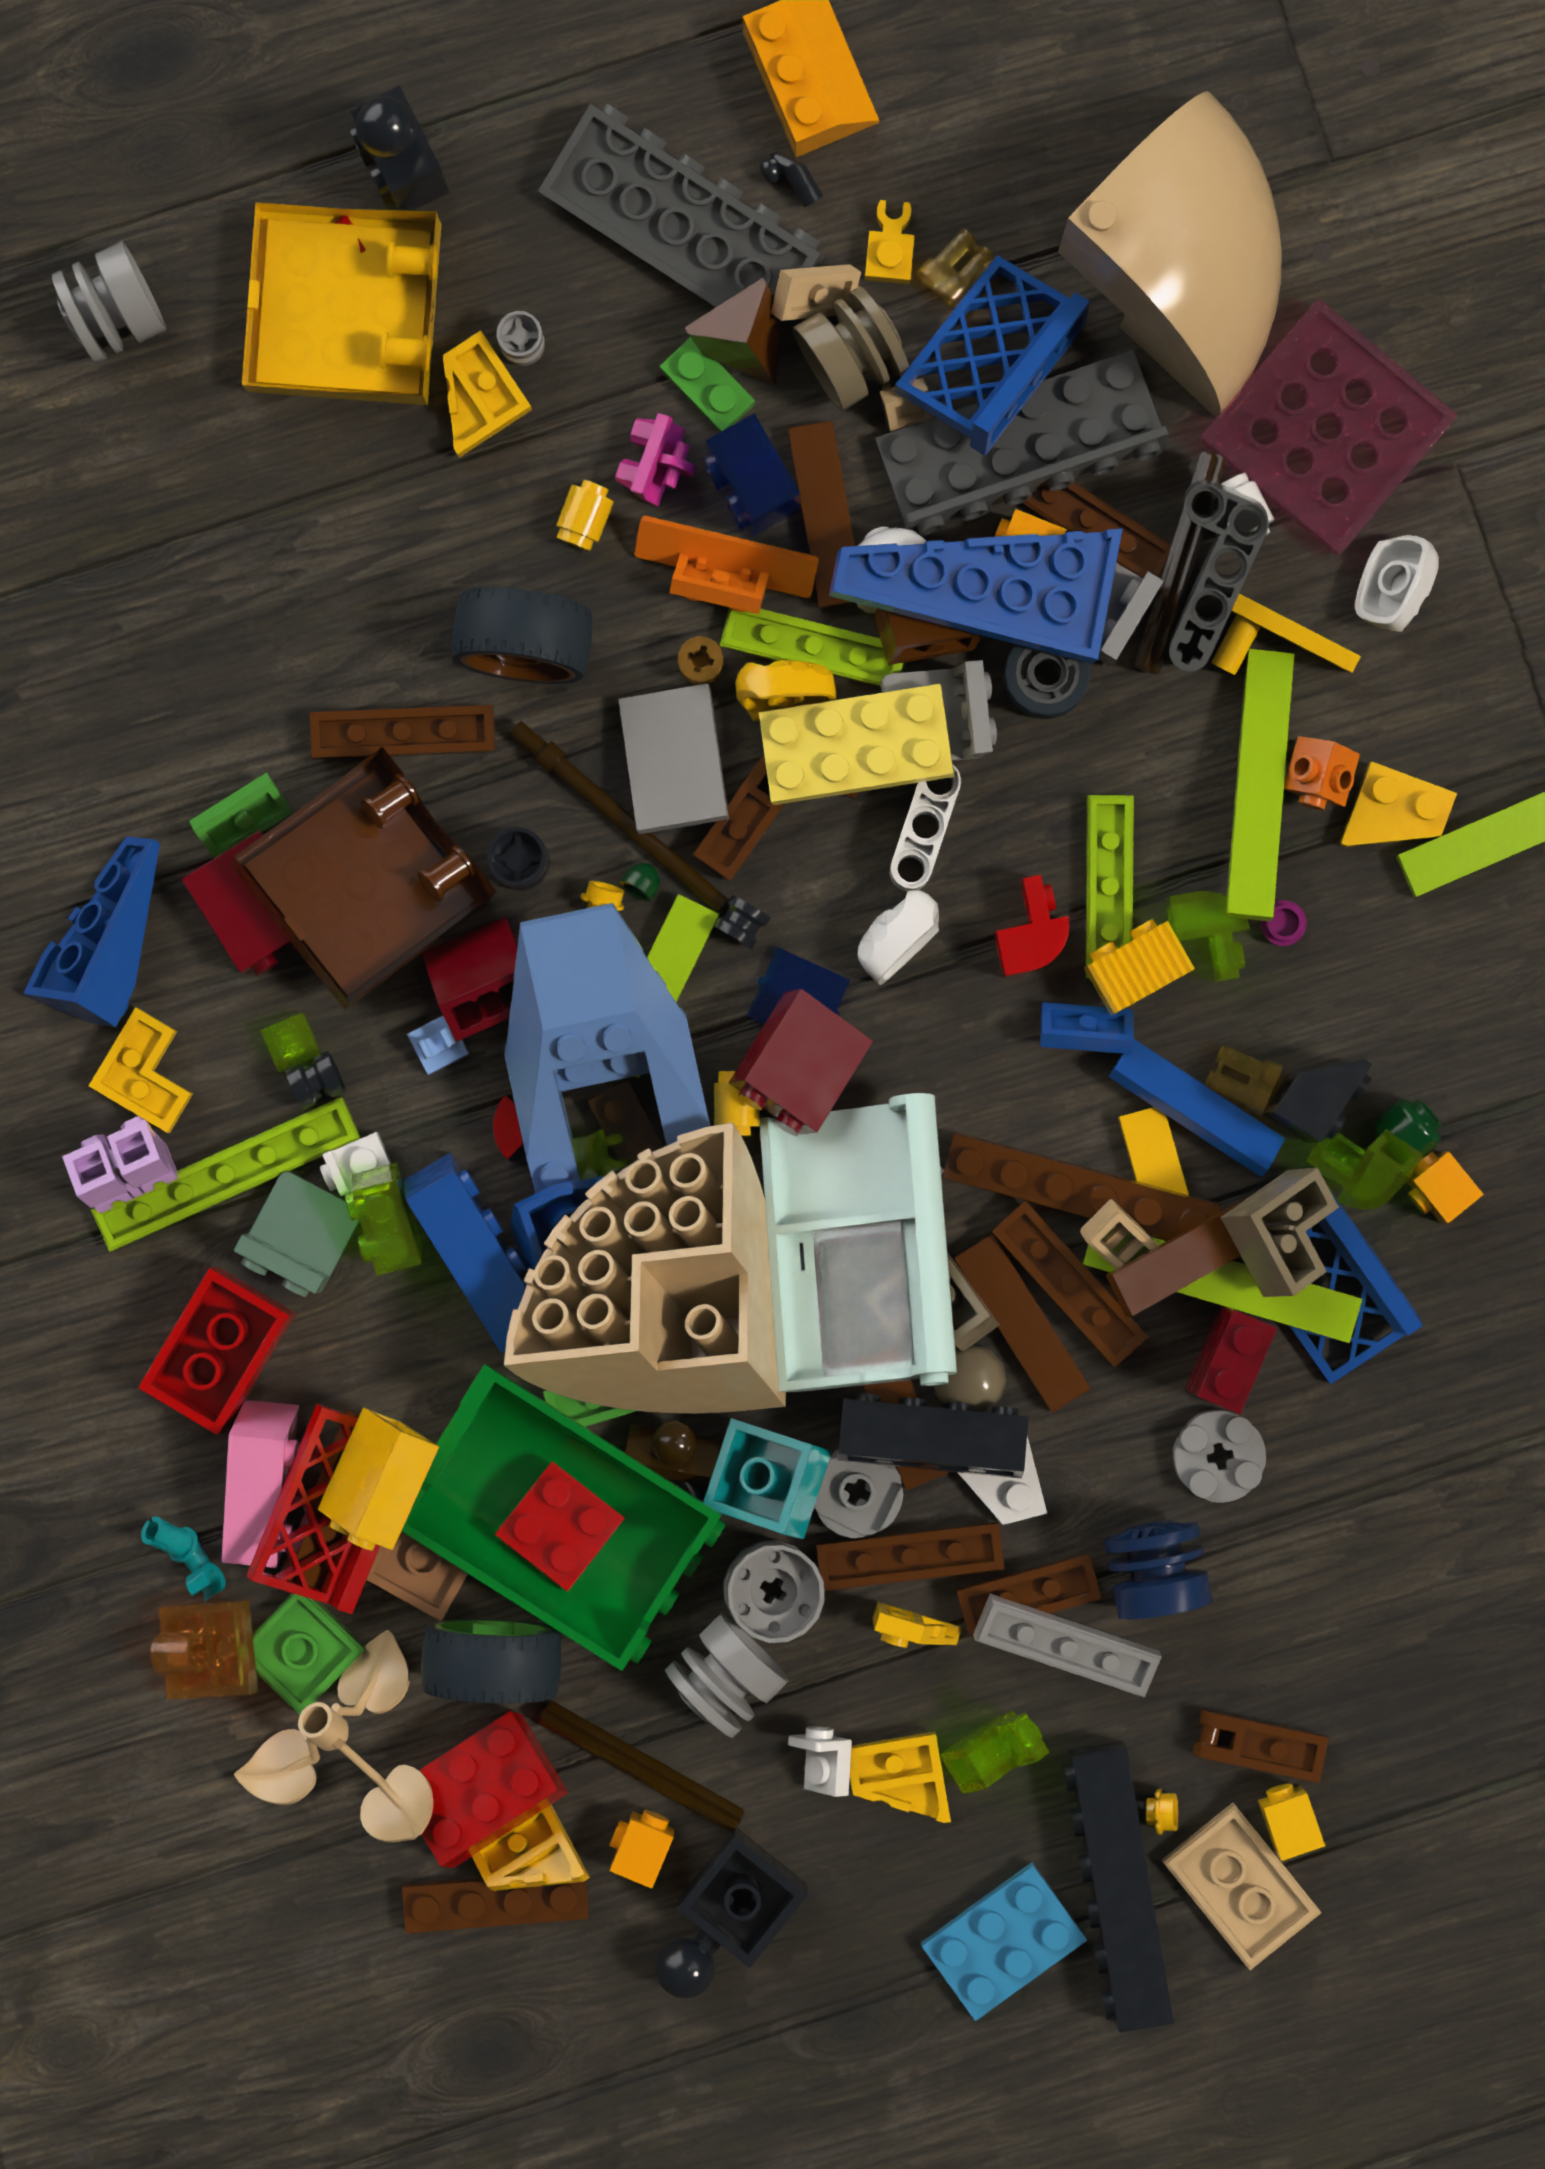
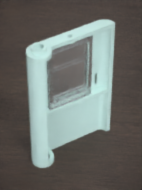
[760,1093,957,1392]

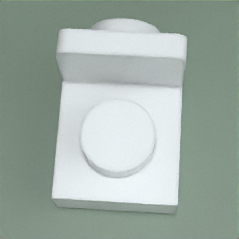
[320,1132,396,1196]
[788,1726,852,1797]

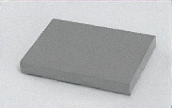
[619,683,729,834]

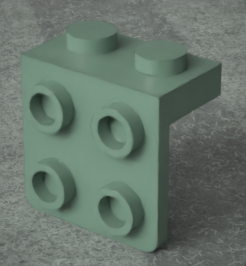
[234,1172,362,1297]

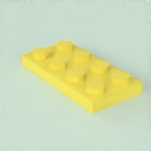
[759,684,954,805]

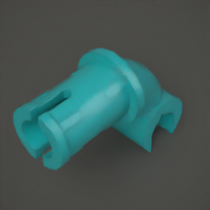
[141,1516,226,1602]

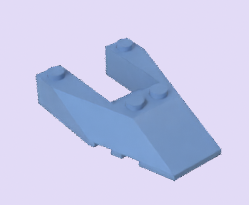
[504,903,711,1194]

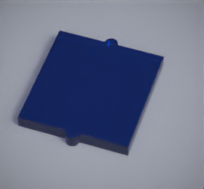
[747,947,850,1024]

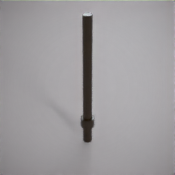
[510,721,729,913]

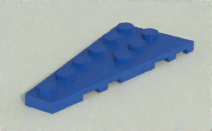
[829,528,1123,664]

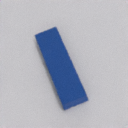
[1108,1039,1286,1178]

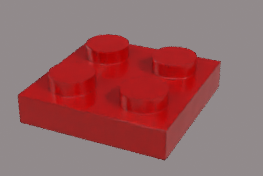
[494,1461,624,1592]

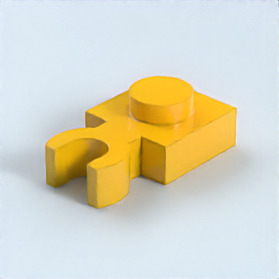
[865,200,915,284]

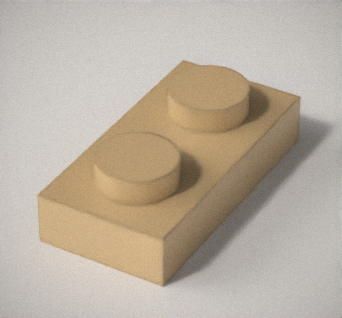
[771,264,861,321]

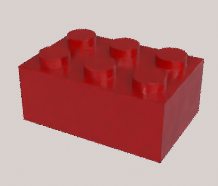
[138,1266,296,1435]
[419,1711,569,1868]

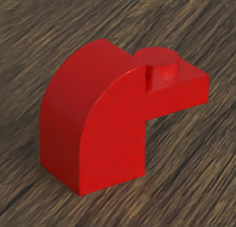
[994,875,1069,978]

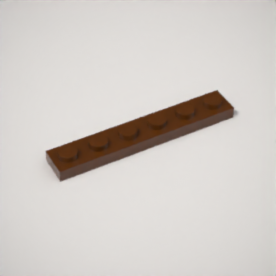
[942,1131,1221,1240]

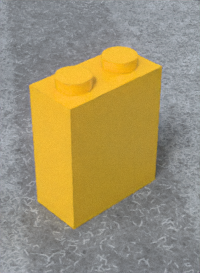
[318,1407,439,1551]

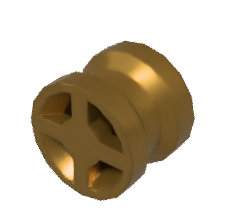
[678,636,724,686]

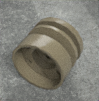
[793,286,909,411]

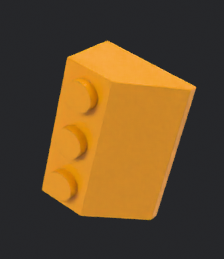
[743,0,879,157]

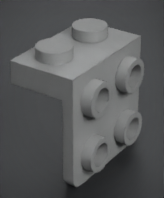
[881,660,997,761]

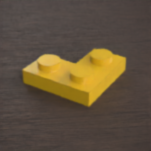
[89,1007,193,1133]

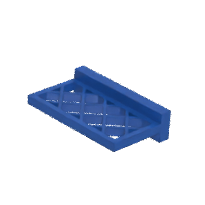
[895,255,1090,456]
[1242,1185,1423,1385]

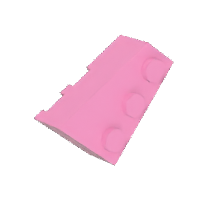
[222,1400,299,1568]

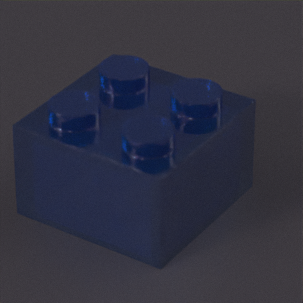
[703,413,800,537]

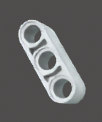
[889,765,961,892]

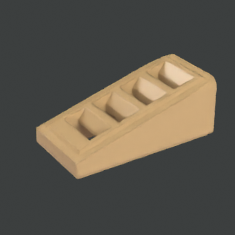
[1080,1199,1159,1269]

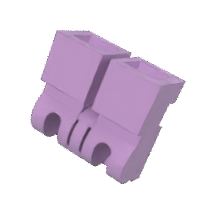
[62,1116,179,1214]

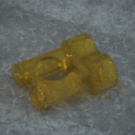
[916,229,995,309]
[1205,1045,1284,1116]

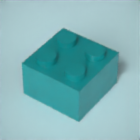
[704,1418,832,1539]

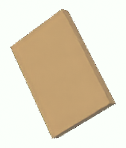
[1162,1802,1321,1970]

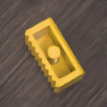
[1084,919,1195,1015]

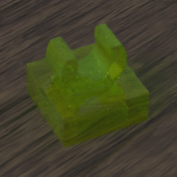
[260,1012,321,1073]
[571,1129,628,1180]

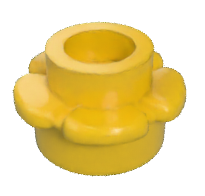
[580,881,625,911]
[1146,1789,1178,1835]

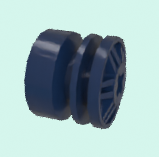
[1104,1520,1213,1620]

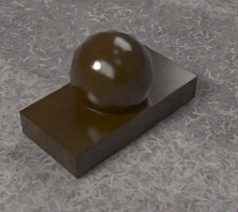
[625,1421,721,1486]

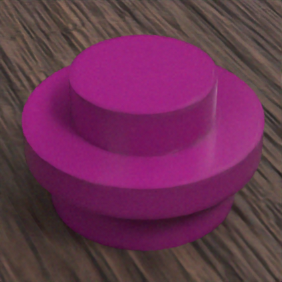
[1260,900,1307,946]

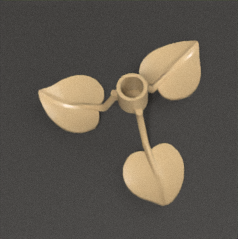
[234,1630,433,1843]

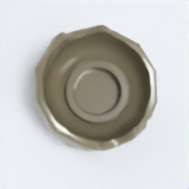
[934,1345,1007,1412]

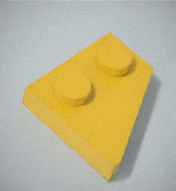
[443,330,532,458]
[1338,761,1457,847]
[872,1601,962,1648]
[850,1731,951,1823]
[472,1804,590,1891]

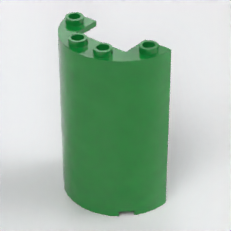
[402,1364,726,1671]

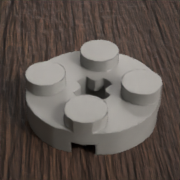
[1173,1410,1266,1503]
[814,1448,903,1538]

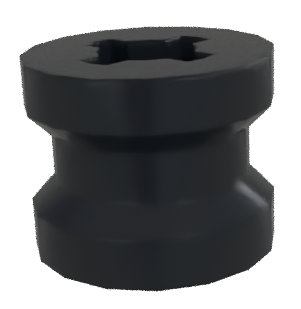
[713,895,771,950]

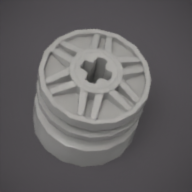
[52,241,166,364]
[723,1540,825,1643]
[665,1613,789,1738]

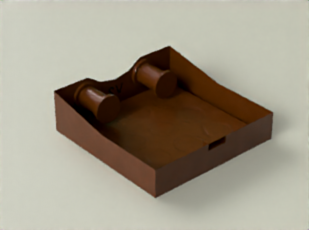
[231,746,497,1010]

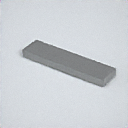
[973,1594,1162,1697]

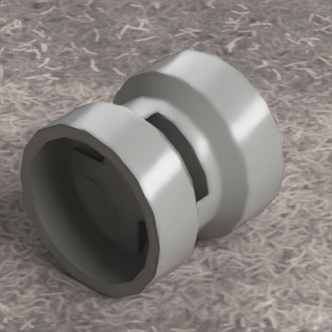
[496,311,545,366]

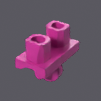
[615,413,696,507]

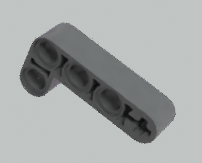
[1169,479,1269,672]

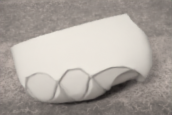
[1355,535,1439,632]
[858,890,939,985]

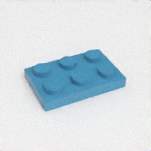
[921,1862,1087,2021]

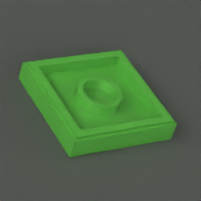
[235,1593,366,1715]

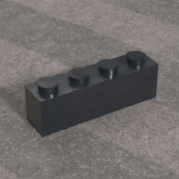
[838,1393,1029,1479]

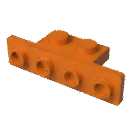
[634,516,819,614]

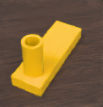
[1211,594,1361,675]

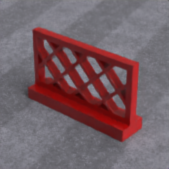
[246,1404,380,1614]

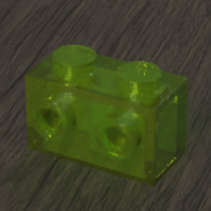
[345,1162,422,1276]

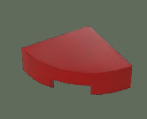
[493,1095,523,1160]

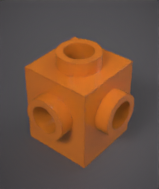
[1284,736,1360,811]

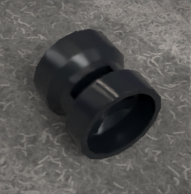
[285,1051,346,1110]

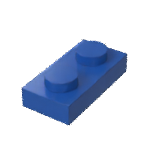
[1040,1002,1134,1054]

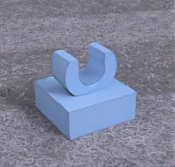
[407,1016,470,1075]

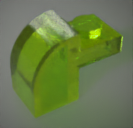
[1165,891,1250,983]
[1306,1129,1424,1210]
[940,1710,1049,1795]

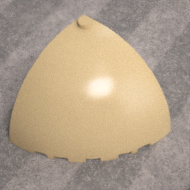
[1058,91,1282,420]
[504,1122,786,1414]

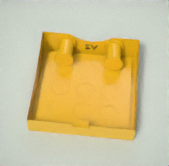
[242,202,442,405]

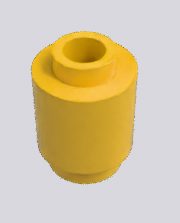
[556,480,614,552]
[714,1071,760,1136]

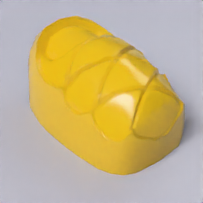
[735,660,837,721]

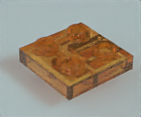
[151,1599,258,1700]

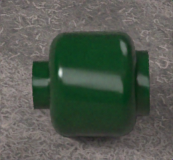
[1372,1099,1442,1167]

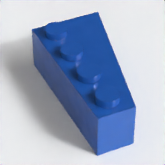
[404,1152,527,1353]

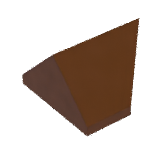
[685,278,780,385]

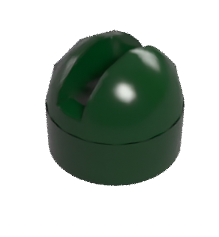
[620,862,660,902]

